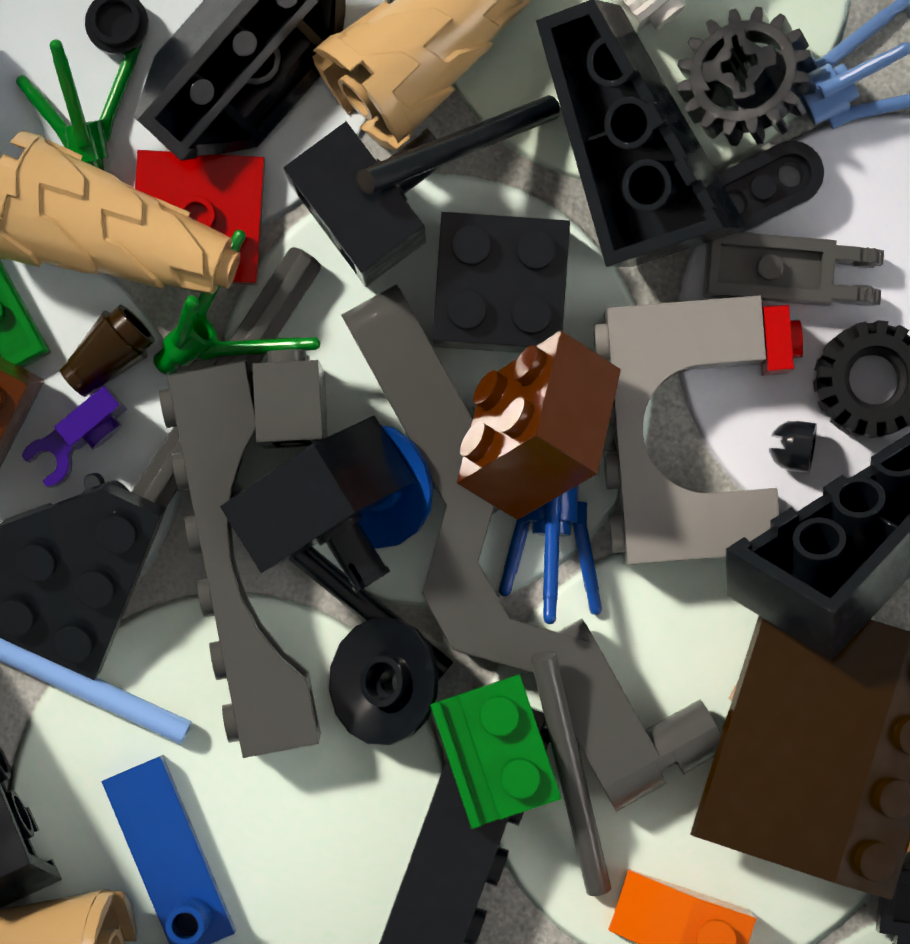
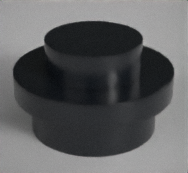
[85,0,149,55]

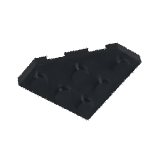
[0,482,167,680]

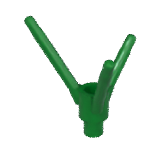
[16,39,143,171]
[153,229,321,375]

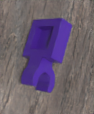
[21,386,127,488]

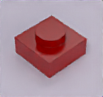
[760,305,803,376]

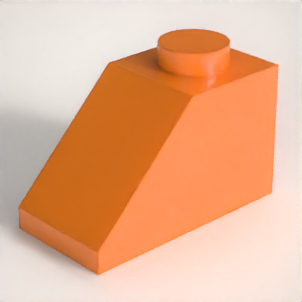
[608,869,757,944]

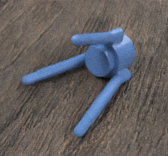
[799,0,910,129]

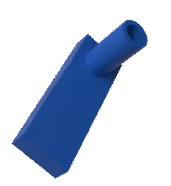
[101,755,236,944]

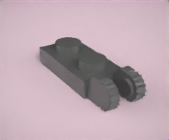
[702,232,884,306]

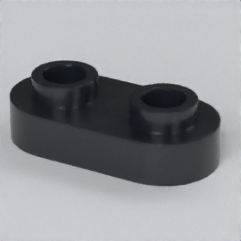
[718,141,824,233]

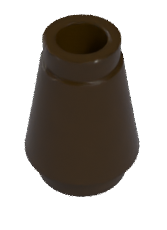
[60,304,155,397]

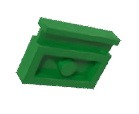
[430,674,562,829]

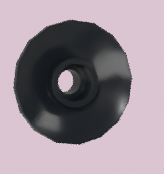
[329,618,439,745]

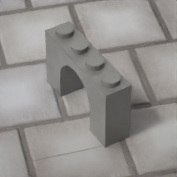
[593,295,779,565]

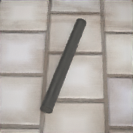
[531,651,611,896]

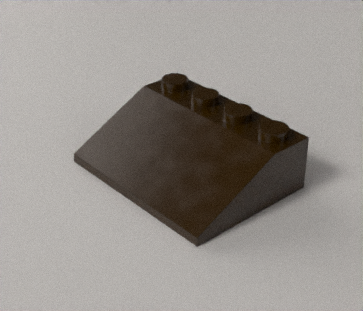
[690,616,910,900]

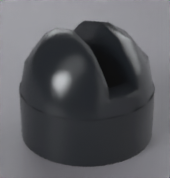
[769,421,817,474]

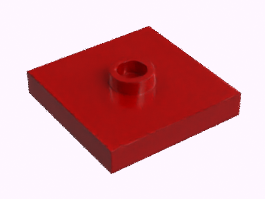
[135,150,265,285]

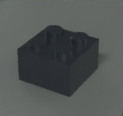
[432,212,570,353]

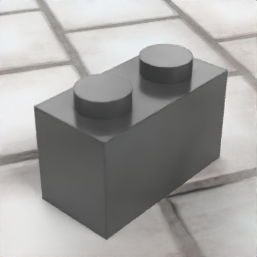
[252,349,328,449]

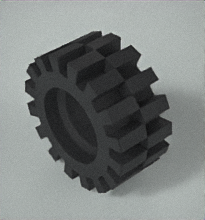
[813,320,910,438]

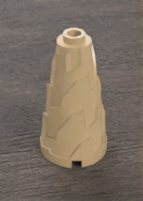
[313,0,531,150]
[0,130,240,295]

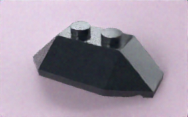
[133,0,346,161]

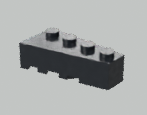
[726,433,910,661]

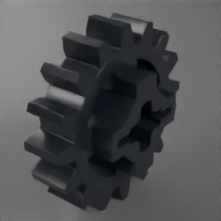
[676,7,817,146]

